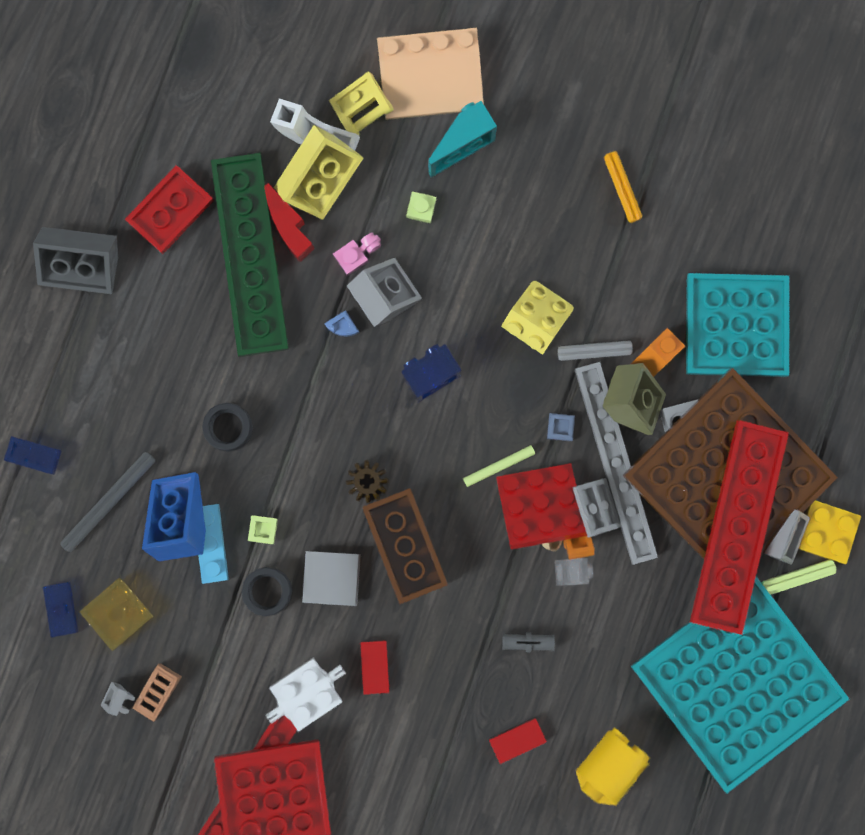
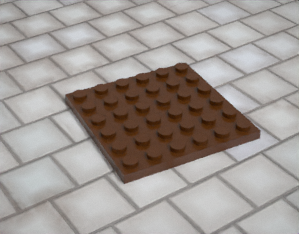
[622,368,838,559]

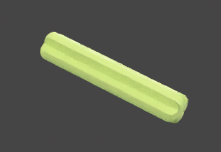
[761,560,836,595]

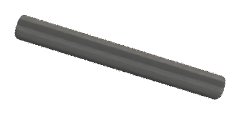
[60,452,155,552]

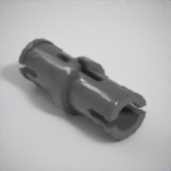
[502,632,555,653]

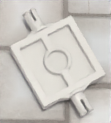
[266,657,346,731]

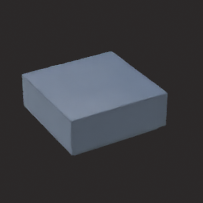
[547,413,575,441]

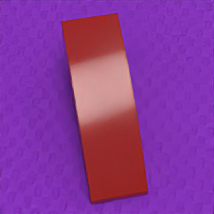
[264,183,314,262]

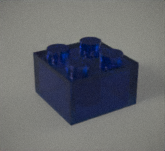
[401,344,462,403]

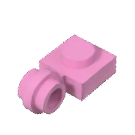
[333,233,381,276]

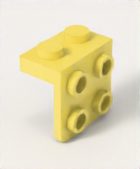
[501,281,574,355]

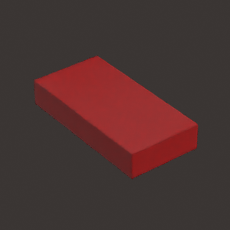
[361,640,389,694]
[489,718,547,764]

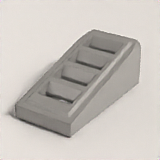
[765,509,810,565]

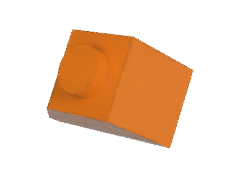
[631,328,685,377]

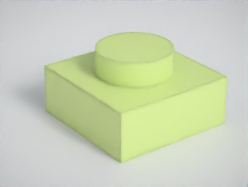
[406,192,436,223]
[248,515,278,544]

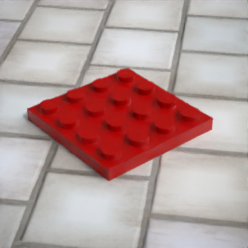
[214,739,331,835]

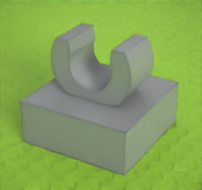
[101,682,135,716]

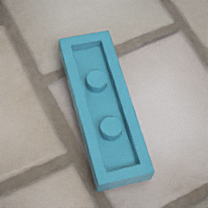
[198,504,229,584]

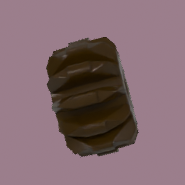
[346,460,389,504]

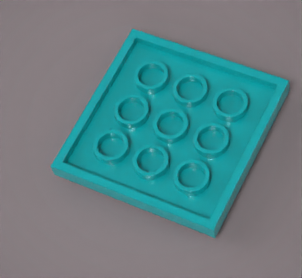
[686,273,789,377]

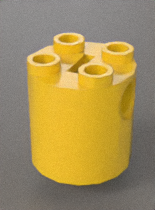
[576,728,650,805]

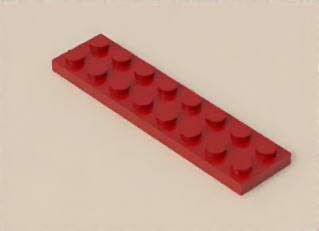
[690,420,789,635]

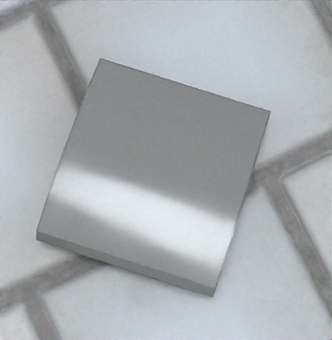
[573,478,621,537]
[302,551,361,606]

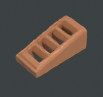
[133,663,182,722]

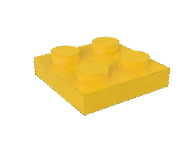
[798,500,861,564]

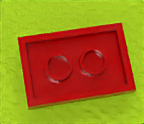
[125,165,214,254]

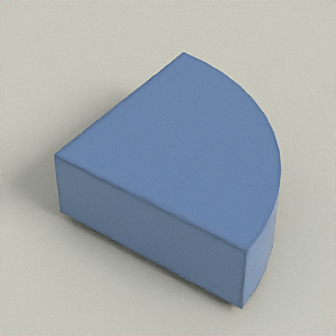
[325,310,359,336]

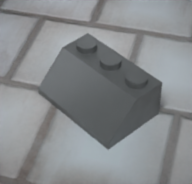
[33,227,118,294]

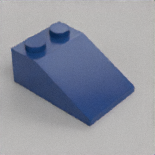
[142,472,206,561]

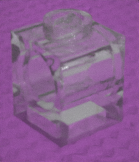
[554,558,593,586]

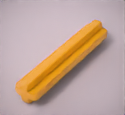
[604,151,642,223]

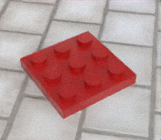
[496,463,587,549]

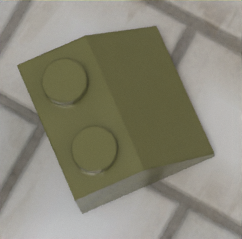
[603,363,666,435]

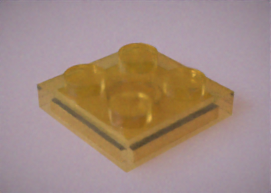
[80,578,154,651]

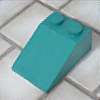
[428,101,497,177]

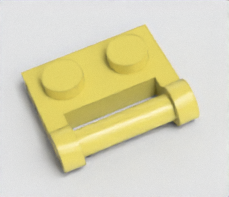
[329,72,394,135]

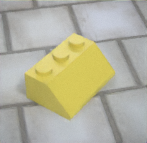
[274,125,363,220]

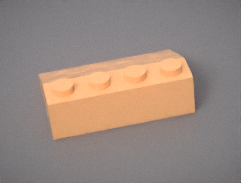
[377,28,483,120]

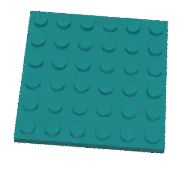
[631,577,849,793]

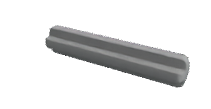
[558,341,633,360]

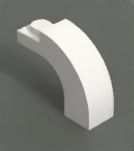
[270,99,360,151]

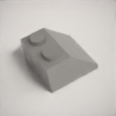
[347,258,422,327]

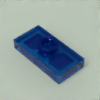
[4,436,62,475]
[43,582,78,637]

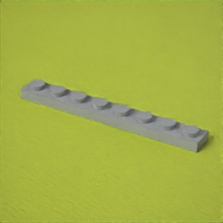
[575,362,658,565]

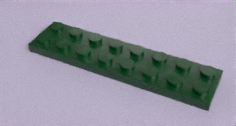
[211,153,289,357]

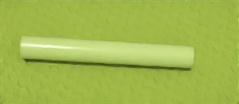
[463,445,535,487]

